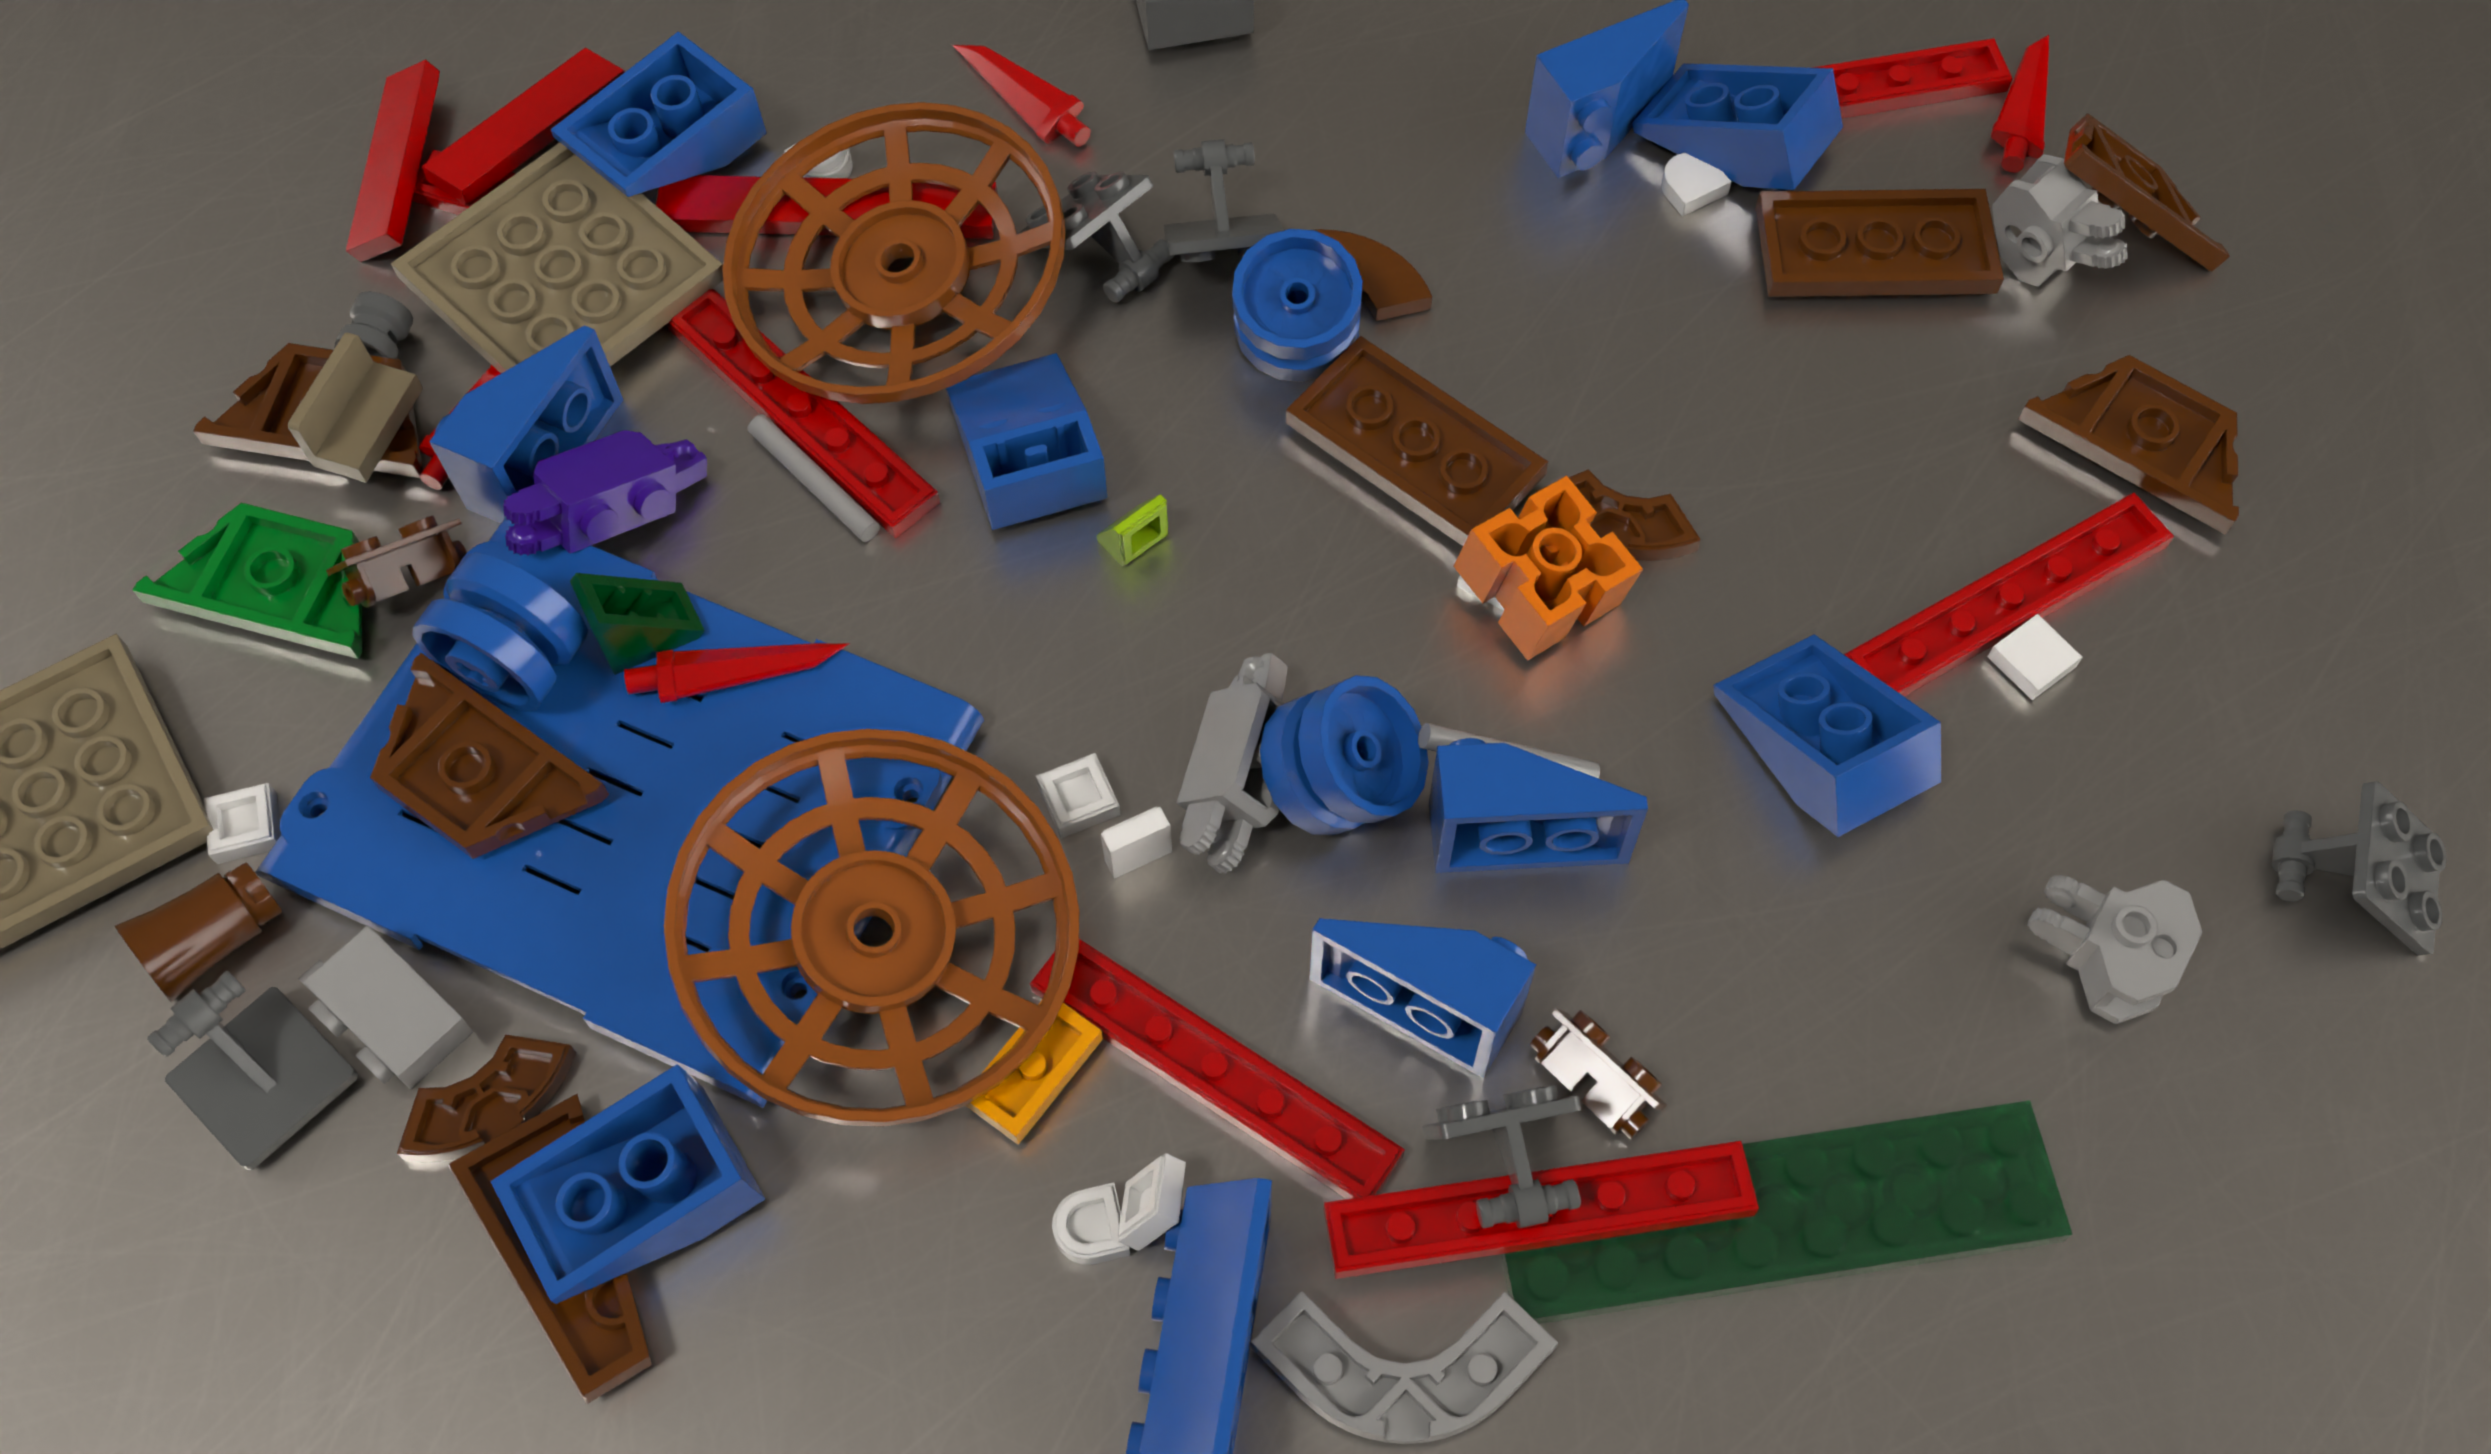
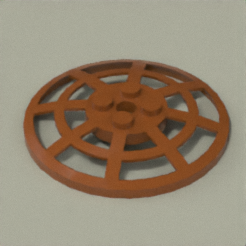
[722,102,1066,404]
[664,729,1080,1127]

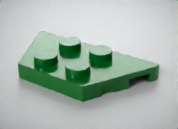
[132,502,363,659]

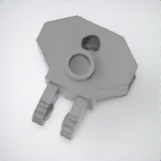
[1992,154,2127,287]
[2027,875,2203,1024]

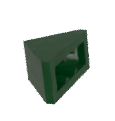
[570,573,705,675]

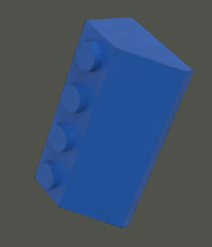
[1126,1178,1272,1454]

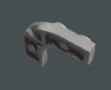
[1251,1291,1558,1444]

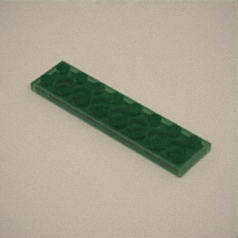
[1501,1100,2073,1324]

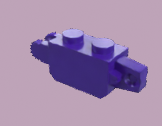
[503,430,707,556]

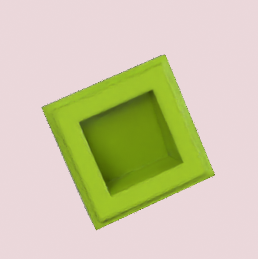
[1096,494,1168,566]

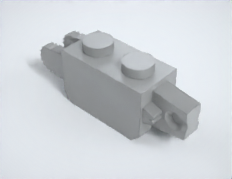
[1176,653,1288,874]

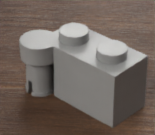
[298,925,473,1090]

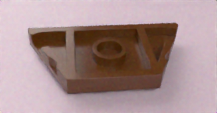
[2064,113,2230,272]
[193,343,423,478]
[2018,355,2239,535]
[370,653,609,859]

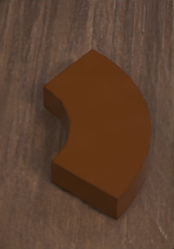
[1315,229,1432,321]
[1535,469,1701,561]
[396,1034,577,1162]

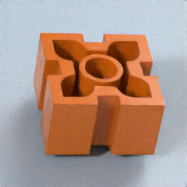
[1453,475,1643,661]

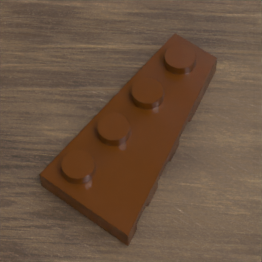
[449,1094,652,1405]

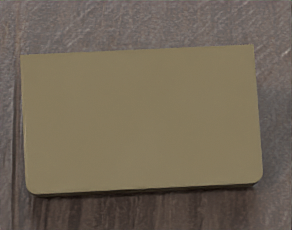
[288,332,423,483]

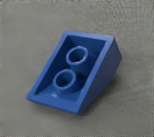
[1525,0,1689,178]
[551,31,767,197]
[1632,63,1843,191]
[429,325,624,524]
[1713,634,1941,837]
[1429,738,1648,873]
[1309,918,1537,1079]
[490,1064,765,1304]

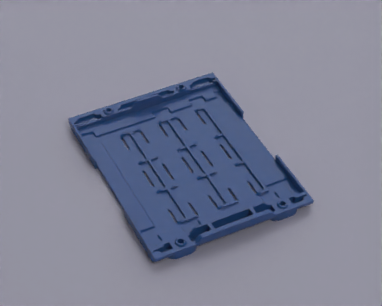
[255,517,984,1108]

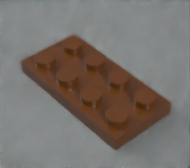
[1756,189,2004,297]
[1286,335,1549,546]

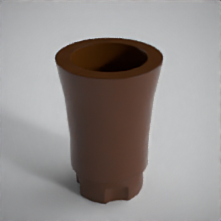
[114,862,282,1003]

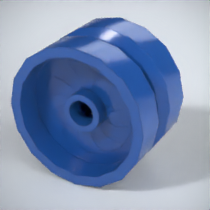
[1232,229,1363,382]
[412,552,589,712]
[1260,675,1429,835]

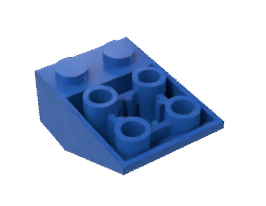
[945,353,1108,530]

